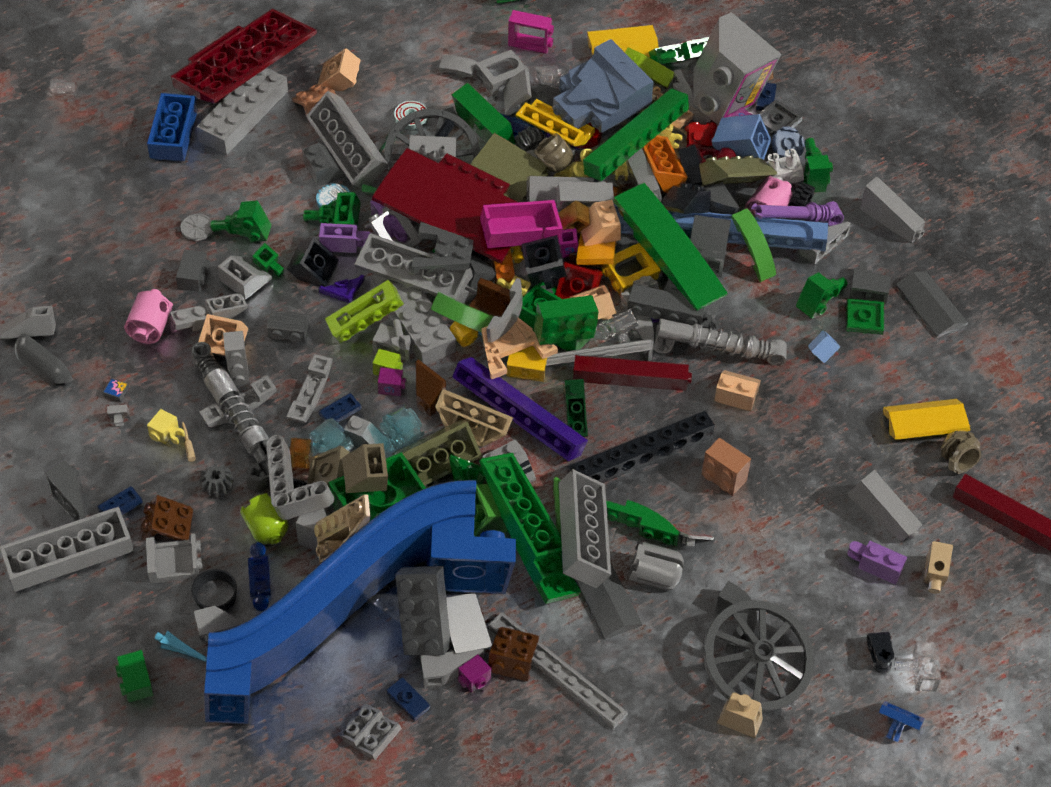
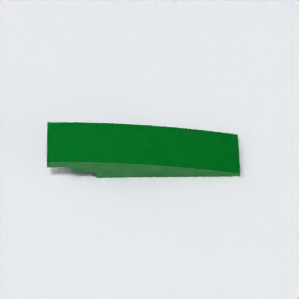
[613,183,728,311]
[479,453,581,604]

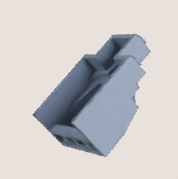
[552,39,654,133]

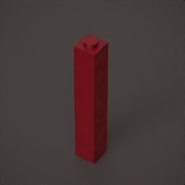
[573,355,692,391]
[952,474,1051,551]

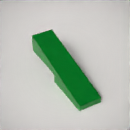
[649,37,709,66]

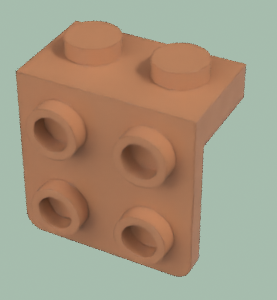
[292,84,336,121]

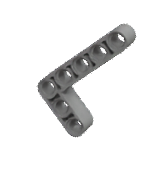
[266,435,334,520]

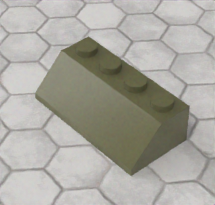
[699,155,777,185]
[392,420,482,485]

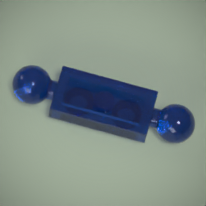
[248,542,271,611]

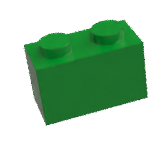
[115,650,154,702]

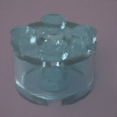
[380,404,424,450]
[308,418,354,454]

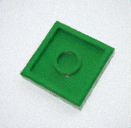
[846,299,884,335]

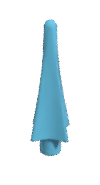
[154,630,207,661]

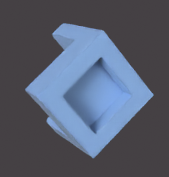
[808,330,840,363]

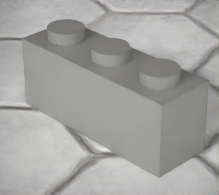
[556,181,614,210]
[223,331,249,386]

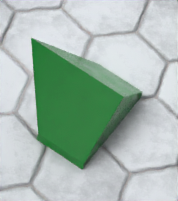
[449,455,486,484]

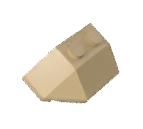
[435,389,513,447]

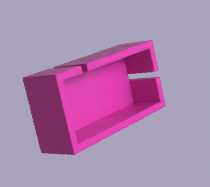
[480,200,563,248]

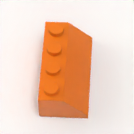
[642,135,687,193]

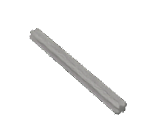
[546,339,652,366]

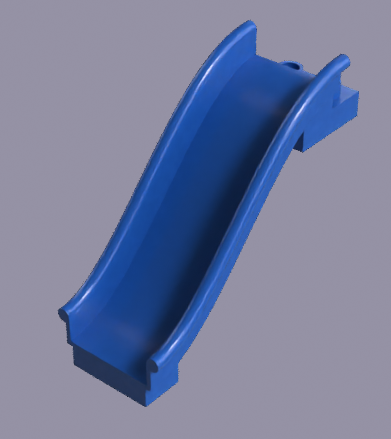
[204,480,516,724]

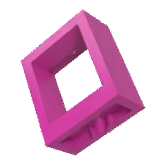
[508,10,554,54]

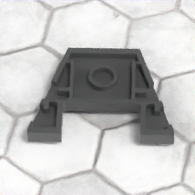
[411,222,474,273]

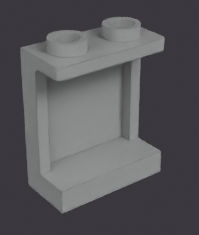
[146,533,203,583]

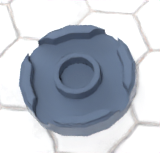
[771,126,805,158]

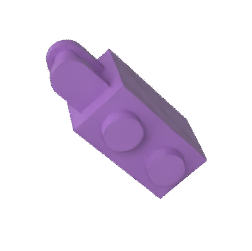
[370,200,407,242]
[319,223,370,253]
[847,541,907,585]

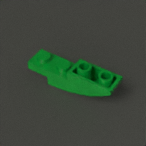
[606,500,680,546]

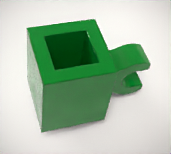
[252,243,284,277]

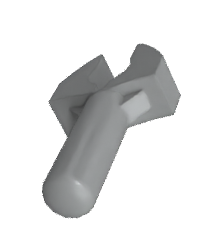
[391,319,411,351]

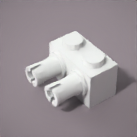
[766,149,804,184]

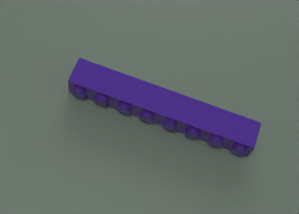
[452,357,588,461]

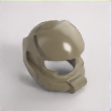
[534,133,573,173]
[941,430,981,474]

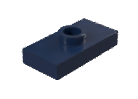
[756,83,777,111]
[318,393,362,428]
[97,486,143,515]
[386,677,431,722]

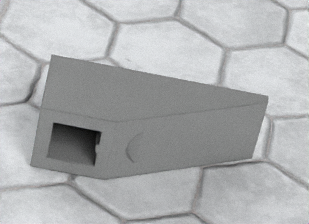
[0,306,56,340]
[421,648,484,688]

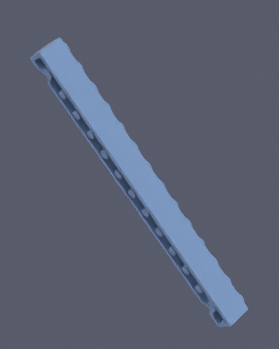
[614,204,828,251]

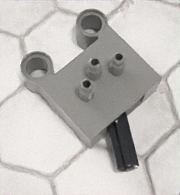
[409,119,456,163]

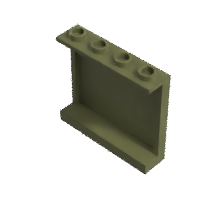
[470,133,548,202]

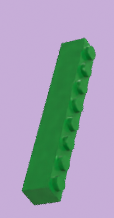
[583,88,689,181]

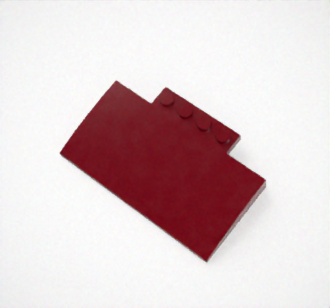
[170,8,317,103]
[372,148,518,264]

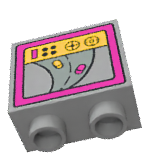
[693,12,781,125]

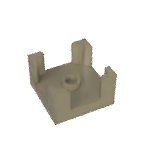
[307,446,351,487]

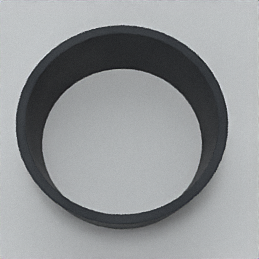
[191,569,237,611]

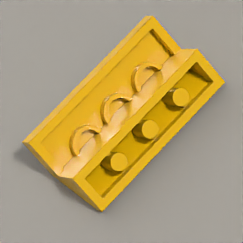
[587,25,659,58]
[516,99,595,146]
[883,399,970,440]

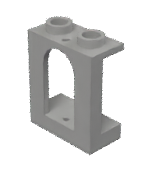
[476,49,529,97]
[364,207,422,247]

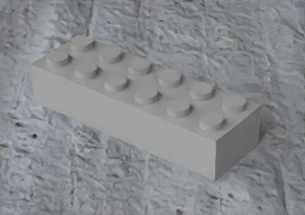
[196,68,288,155]
[306,91,388,188]
[370,274,456,365]
[559,469,611,588]
[0,507,134,592]

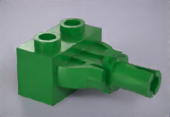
[802,138,833,193]
[303,192,361,229]
[210,200,272,242]
[796,272,848,319]

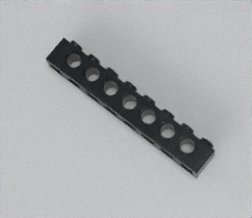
[567,411,715,483]

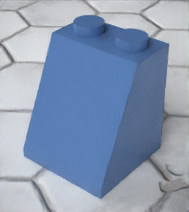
[712,114,771,160]

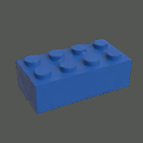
[147,93,198,161]

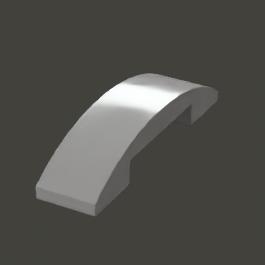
[486,278,523,343]
[286,354,333,423]
[199,375,277,427]

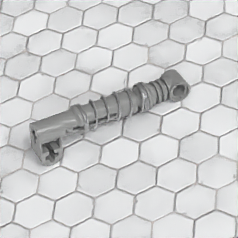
[653,319,787,366]

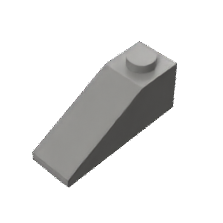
[798,222,851,264]

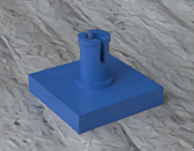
[879,701,925,742]

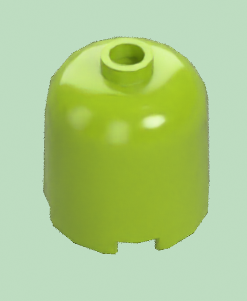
[240,493,289,545]

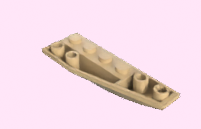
[314,495,370,563]

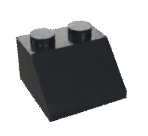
[661,182,711,214]
[286,236,339,287]

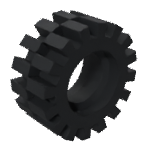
[789,182,815,207]

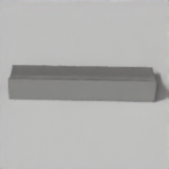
[355,233,473,301]

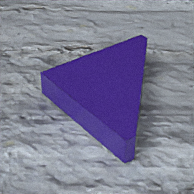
[319,274,365,303]

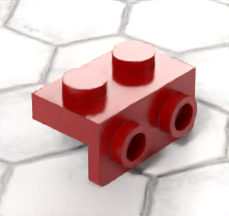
[684,122,718,147]

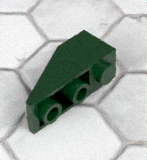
[563,379,588,437]

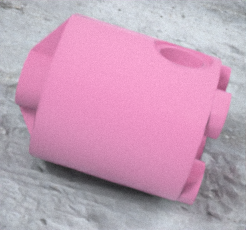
[745,176,793,219]
[124,289,173,344]

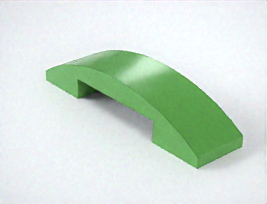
[731,208,776,282]
[431,292,494,333]

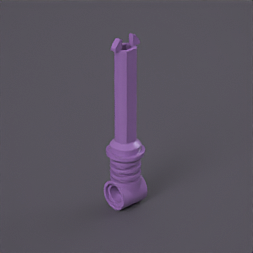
[751,201,844,226]

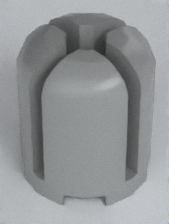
[628,541,684,590]

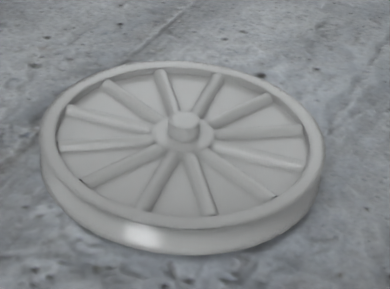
[180,214,213,241]

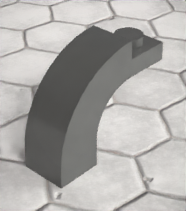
[716,581,757,655]

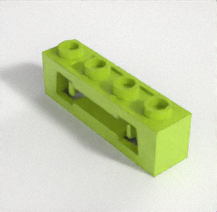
[325,280,404,343]

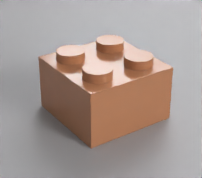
[702,438,751,496]

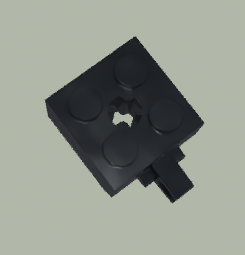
[521,235,567,290]

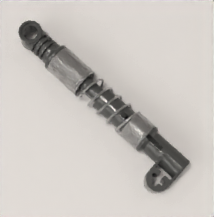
[192,342,270,491]

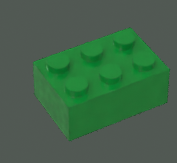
[534,295,599,345]

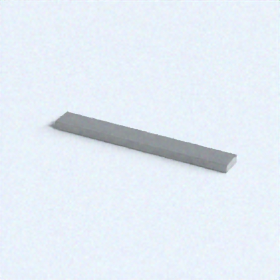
[488,611,628,729]

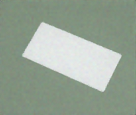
[446,593,492,653]

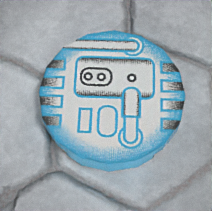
[316,184,350,208]

